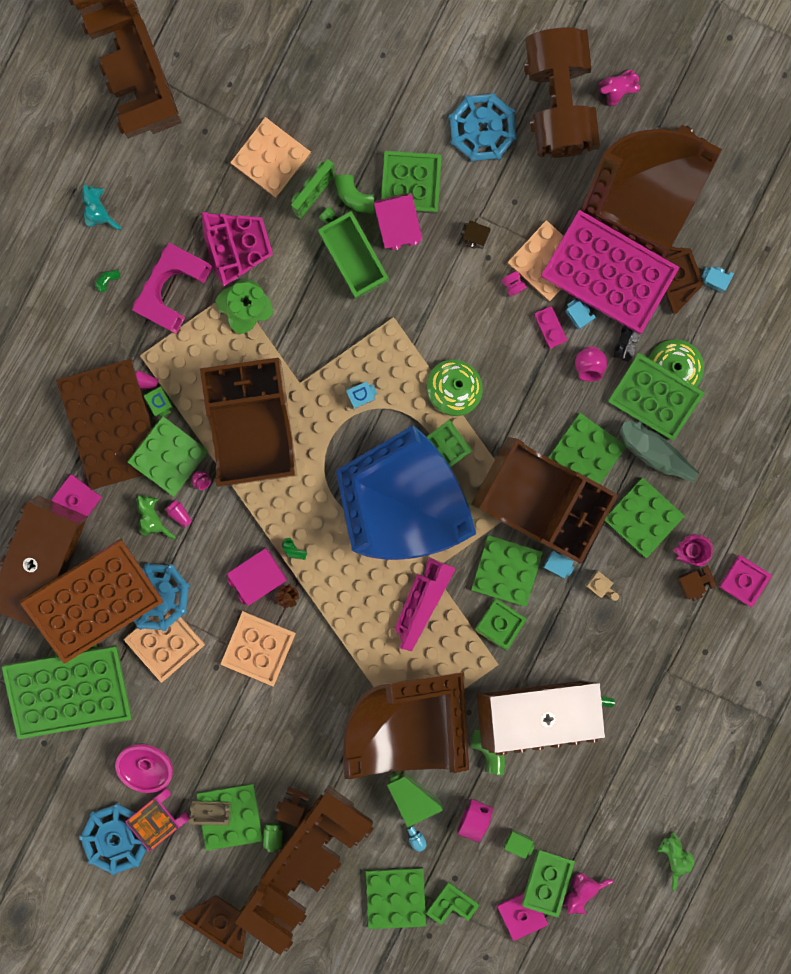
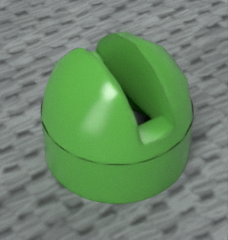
[318,206,335,223]

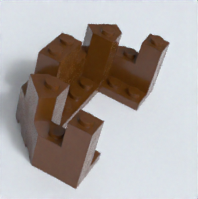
[69,0,182,139]
[235,785,374,955]

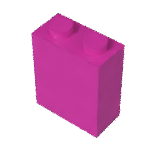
[374,192,423,250]
[227,548,288,606]

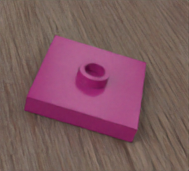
[51,474,102,516]
[718,555,772,608]
[497,892,548,941]

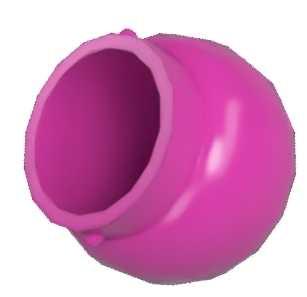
[575,346,608,382]

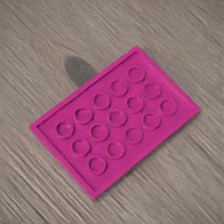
[541,210,680,335]

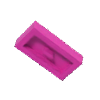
[534,306,568,349]

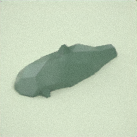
[620,420,699,483]

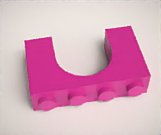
[132,243,213,334]

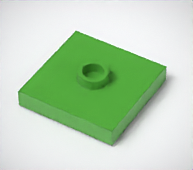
[474,598,527,651]

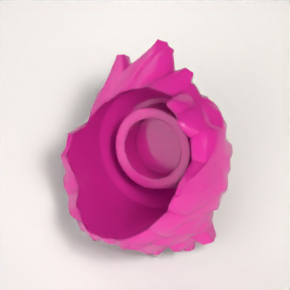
[673,534,713,566]

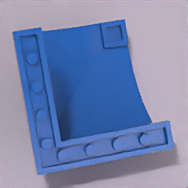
[336,425,476,560]

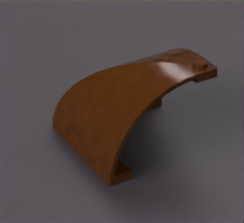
[581,129,722,259]
[343,672,469,779]

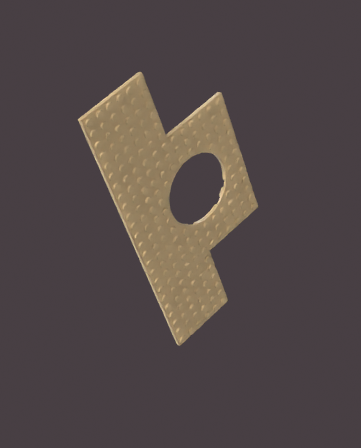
[140,301,501,689]

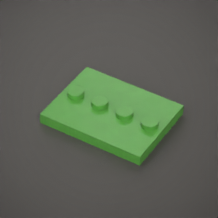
[608,352,705,441]

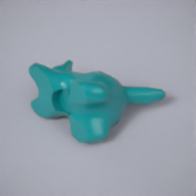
[82,184,122,230]

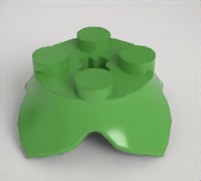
[215,279,273,335]

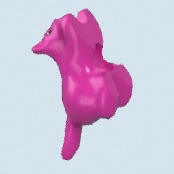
[599,70,640,106]
[562,873,614,915]

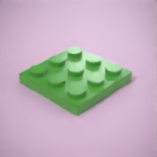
[381,151,442,213]
[291,159,336,220]
[548,413,626,484]
[127,416,208,497]
[605,477,685,558]
[471,535,543,607]
[197,783,263,851]
[366,867,426,929]

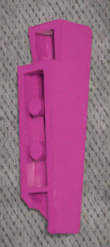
[395,557,455,651]

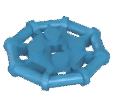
[448,93,518,162]
[134,563,190,632]
[79,803,147,876]

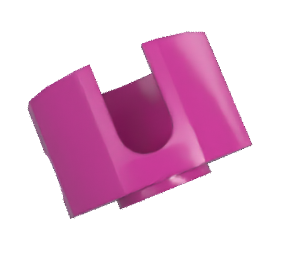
[457,798,493,843]

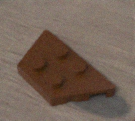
[665,246,704,315]
[179,895,246,960]

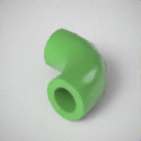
[335,175,375,214]
[470,729,505,775]

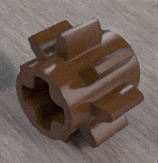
[275,584,299,609]

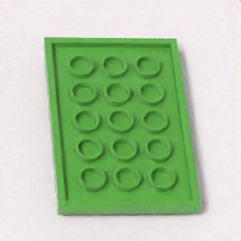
[2,645,132,739]

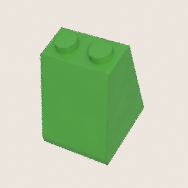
[387,771,443,827]

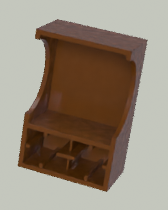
[200,358,298,487]
[471,437,618,564]

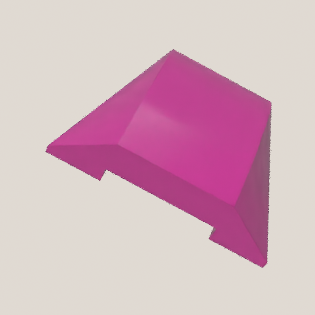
[202,212,273,287]

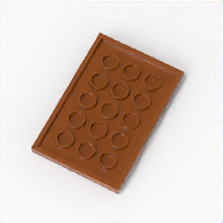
[20,539,164,664]

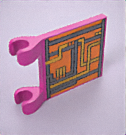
[125,788,190,852]

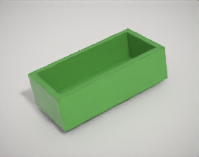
[318,211,389,300]

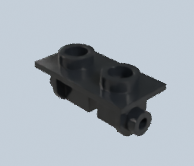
[613,326,640,362]

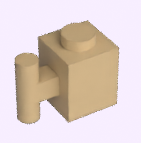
[584,570,619,601]

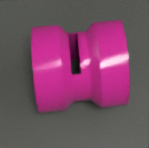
[501,271,527,297]

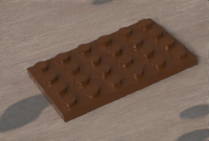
[56,358,153,490]

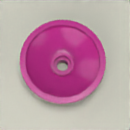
[115,744,173,793]

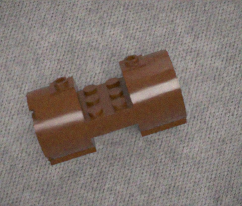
[524,27,600,158]

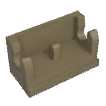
[189,801,231,825]

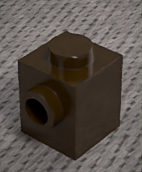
[460,220,491,249]

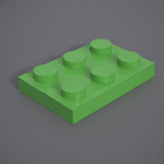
[521,849,575,918]

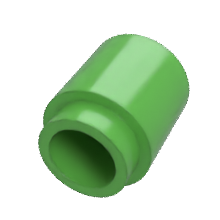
[263,823,283,853]

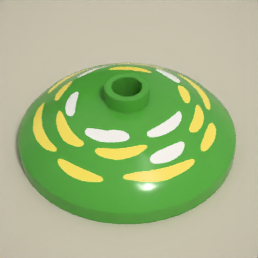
[648,339,704,387]
[426,359,483,416]

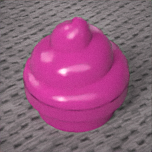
[192,471,211,491]

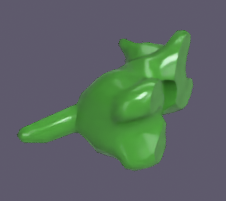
[136,495,176,540]
[657,833,694,891]

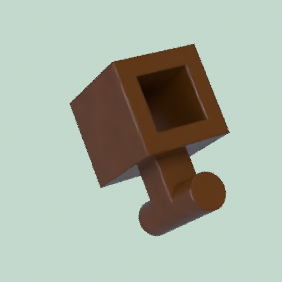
[677,565,717,601]
[275,786,310,827]

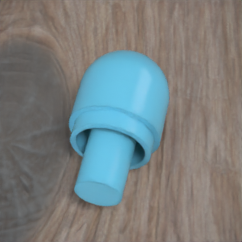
[407,825,427,852]

